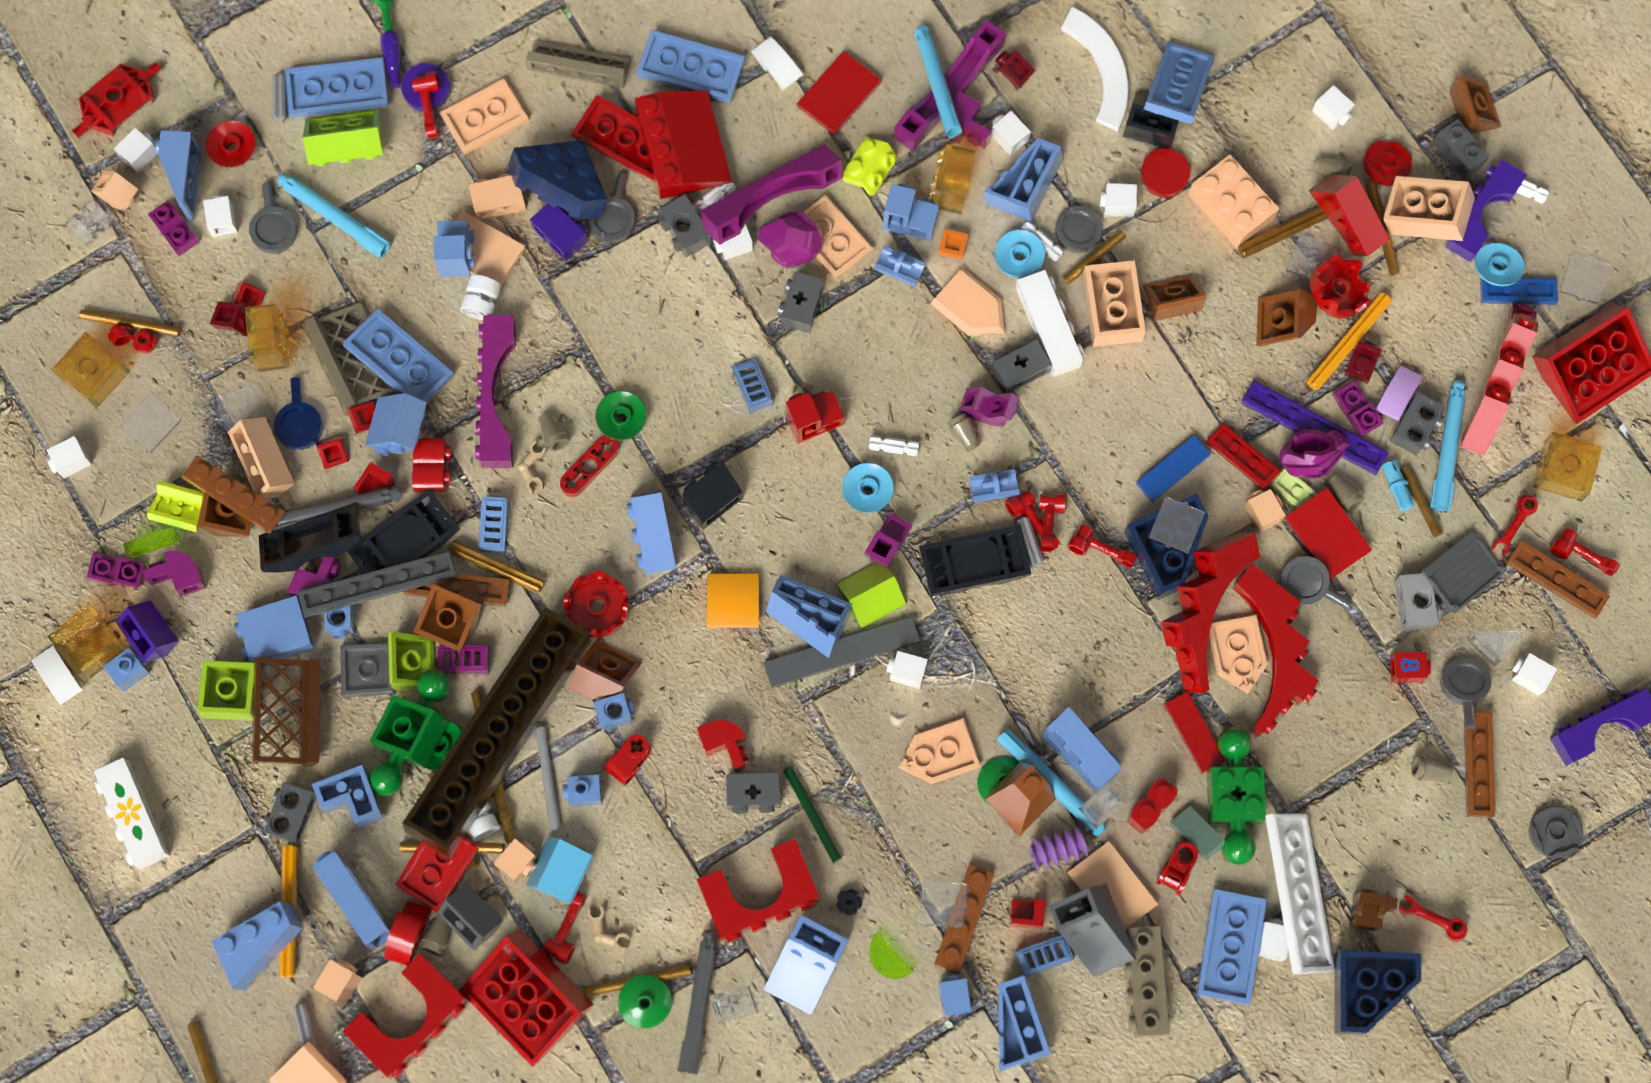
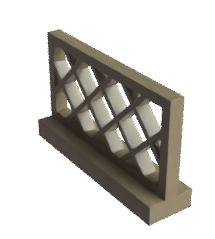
[304,302,397,416]

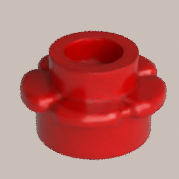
[107,324,132,347]
[132,329,157,353]

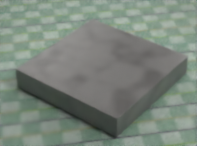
[340,642,395,698]

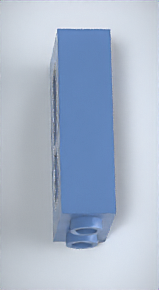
[312,851,391,951]

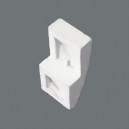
[751,37,803,90]
[31,646,82,705]

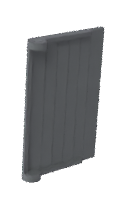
[1421,531,1506,613]

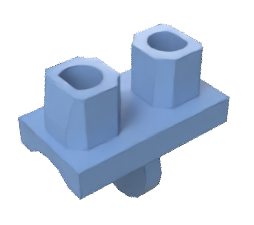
[874,245,926,287]
[969,469,1020,503]

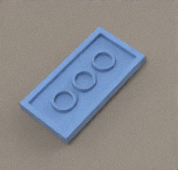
[636,30,745,104]
[1144,41,1214,124]
[285,57,389,118]
[343,309,454,402]
[1196,889,1267,1006]

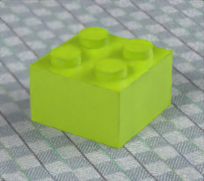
[197,660,254,721]

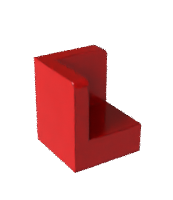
[354,462,396,494]
[1010,899,1045,929]

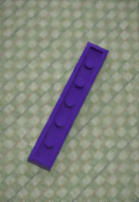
[1241,380,1389,476]

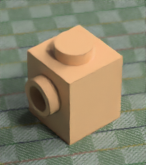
[91,171,138,210]
[1244,489,1286,533]
[494,839,537,883]

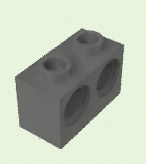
[1432,119,1489,181]
[1390,392,1445,456]
[263,782,317,846]

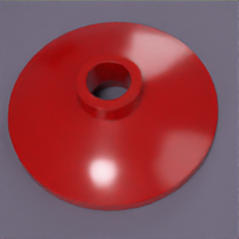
[205,121,256,168]

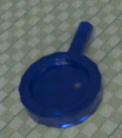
[274,377,324,450]

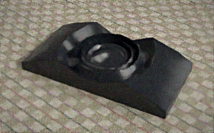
[347,489,460,574]
[259,503,361,573]
[919,525,1031,596]

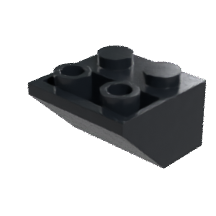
[1123,91,1179,149]
[682,462,743,530]

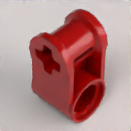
[604,734,651,786]
[1156,842,1198,896]

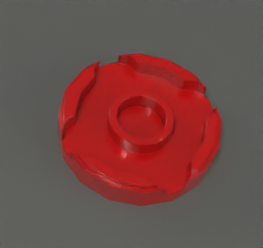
[1362,140,1412,186]
[1140,149,1190,197]

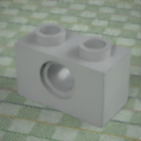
[1394,573,1441,631]

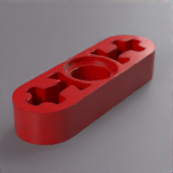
[560,436,619,497]

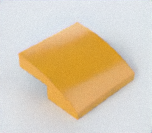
[707,573,759,628]

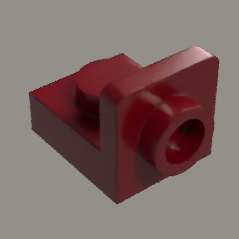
[992,50,1036,89]
[210,301,255,337]
[1344,341,1382,384]

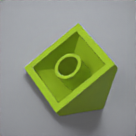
[836,563,906,629]
[388,631,434,691]

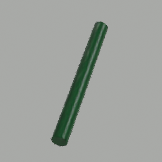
[783,766,842,863]

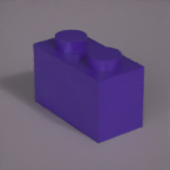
[530,204,588,262]
[115,600,179,663]

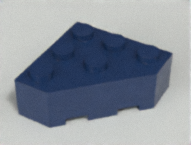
[508,140,607,220]
[1124,494,1208,600]
[1334,950,1421,1035]

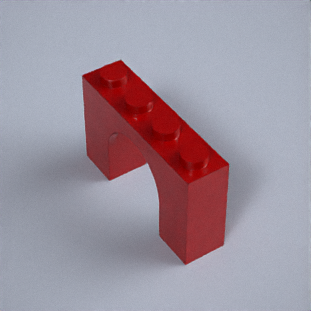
[697,839,820,943]
[342,954,468,1079]

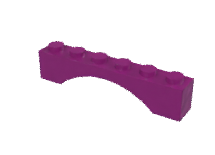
[894,20,1006,152]
[700,144,843,245]
[475,315,516,468]

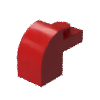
[697,720,748,772]
[384,901,432,966]

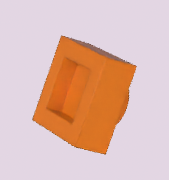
[938,228,969,260]

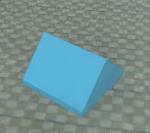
[526,837,594,905]

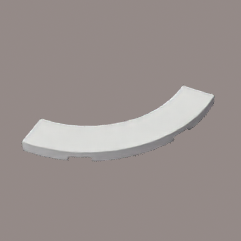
[1061,7,1128,132]

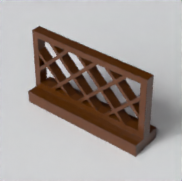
[252,657,321,767]

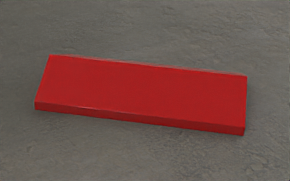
[571,95,655,182]

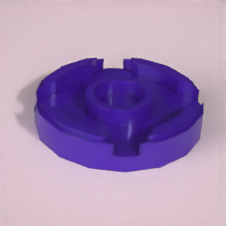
[401,63,451,111]

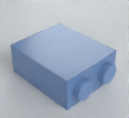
[234,595,315,666]

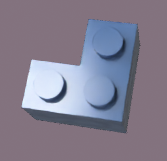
[883,184,939,241]
[434,220,475,277]
[312,765,384,828]

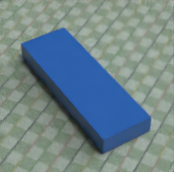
[1480,278,1558,305]
[1136,435,1211,503]

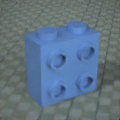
[365,393,427,456]

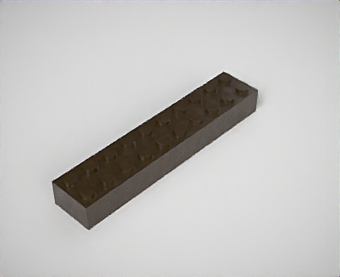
[402,607,591,858]

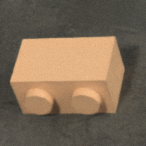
[468,173,526,220]
[313,959,361,1006]

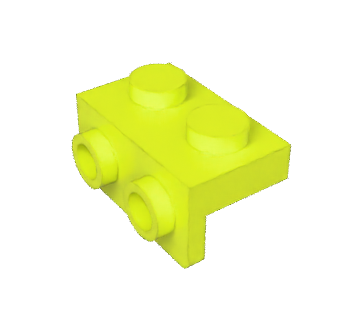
[842,137,898,196]
[147,481,203,532]

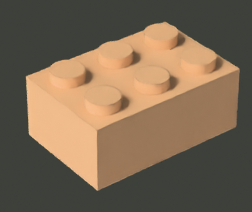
[1188,155,1279,249]
[1383,176,1475,241]
[1082,260,1146,347]

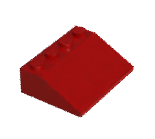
[635,91,732,200]
[1532,304,1651,424]
[459,929,594,1067]

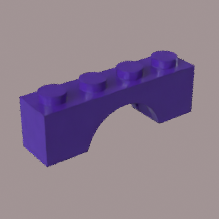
[1446,159,1527,262]
[1550,688,1651,766]

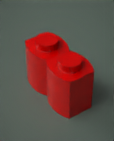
[412,438,452,492]
[1127,778,1178,834]

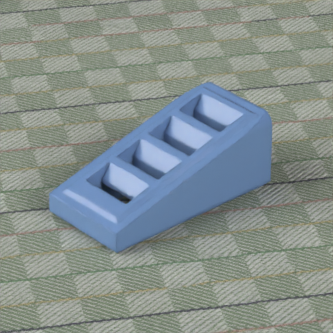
[732,359,773,414]
[479,497,509,553]
[1015,935,1074,977]

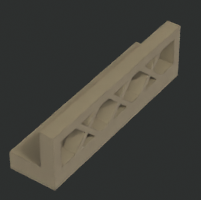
[526,41,630,88]

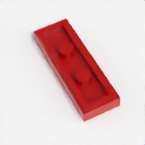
[1207,423,1281,491]
[1164,692,1226,774]

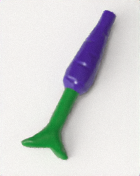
[371,0,401,88]

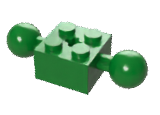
[369,669,451,797]
[1207,727,1266,865]

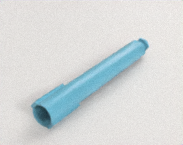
[914,25,962,138]
[277,173,391,258]
[1430,380,1466,511]
[997,728,1107,836]

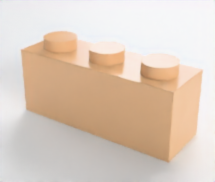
[228,417,294,498]

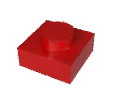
[347,401,375,434]

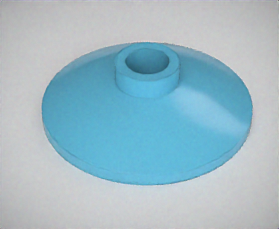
[995,230,1045,278]
[1474,243,1525,286]
[842,463,893,513]

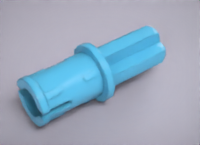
[1382,460,1414,511]

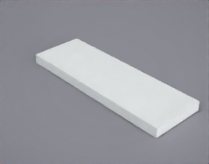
[1265,813,1335,975]

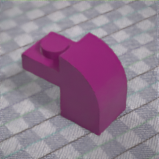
[952,91,992,149]
[959,386,1019,427]
[865,513,912,569]
[142,551,206,597]
[287,557,341,598]

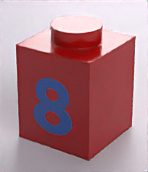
[1390,652,1431,683]

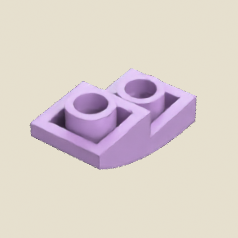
[1376,366,1423,421]

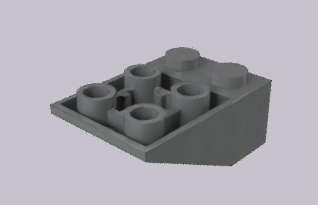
[1049,883,1136,977]

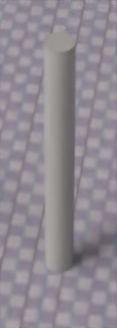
[535,726,561,831]

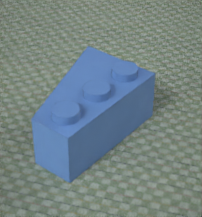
[984,138,1063,222]
[627,490,676,574]
[766,575,852,658]
[1042,707,1122,793]
[212,901,303,991]
[998,976,1053,1072]

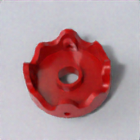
[1310,254,1371,319]
[563,570,629,638]

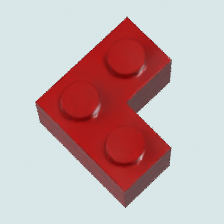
[785,391,845,444]

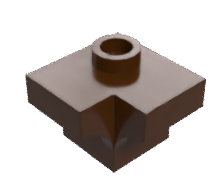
[1350,890,1398,931]

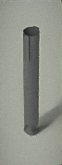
[274,485,402,530]
[678,930,719,1074]

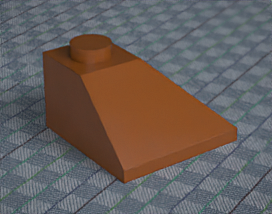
[1256,289,1317,347]
[568,640,642,700]
[984,762,1056,836]

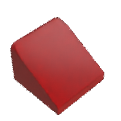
[230,281,266,315]
[316,434,349,469]

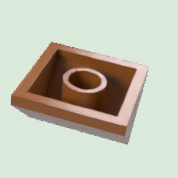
[1450,75,1501,134]
[1143,274,1206,322]
[197,483,253,537]
[413,584,481,652]

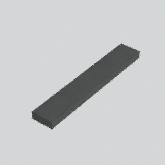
[297,551,457,618]
[764,617,920,688]

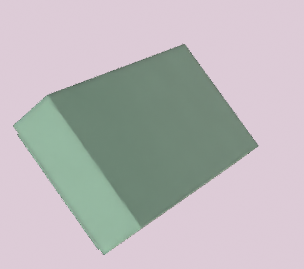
[1170,806,1225,860]

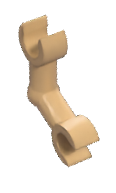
[517,440,546,495]
[587,906,630,952]

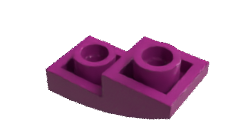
[148,200,199,256]
[1332,381,1384,436]
[86,553,145,588]

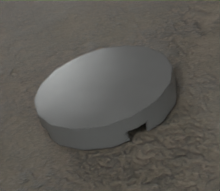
[1528,805,1583,859]

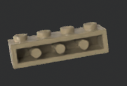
[1124,926,1170,1038]

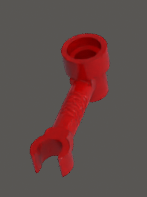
[412,71,440,139]
[1004,490,1060,551]
[1040,493,1066,553]
[1491,495,1538,556]
[1067,525,1137,569]
[1550,528,1620,577]
[543,892,587,965]
[1399,896,1467,942]

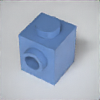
[103,648,150,692]
[563,774,602,807]

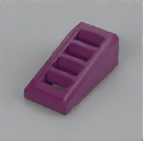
[436,645,490,674]

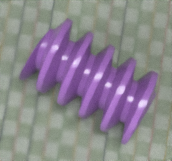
[1029,826,1088,871]

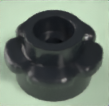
[836,889,862,915]

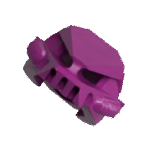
[757,211,823,268]
[1279,429,1349,478]

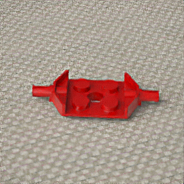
[71,62,162,138]

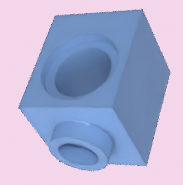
[324,605,355,638]
[593,693,635,731]
[938,975,971,1017]

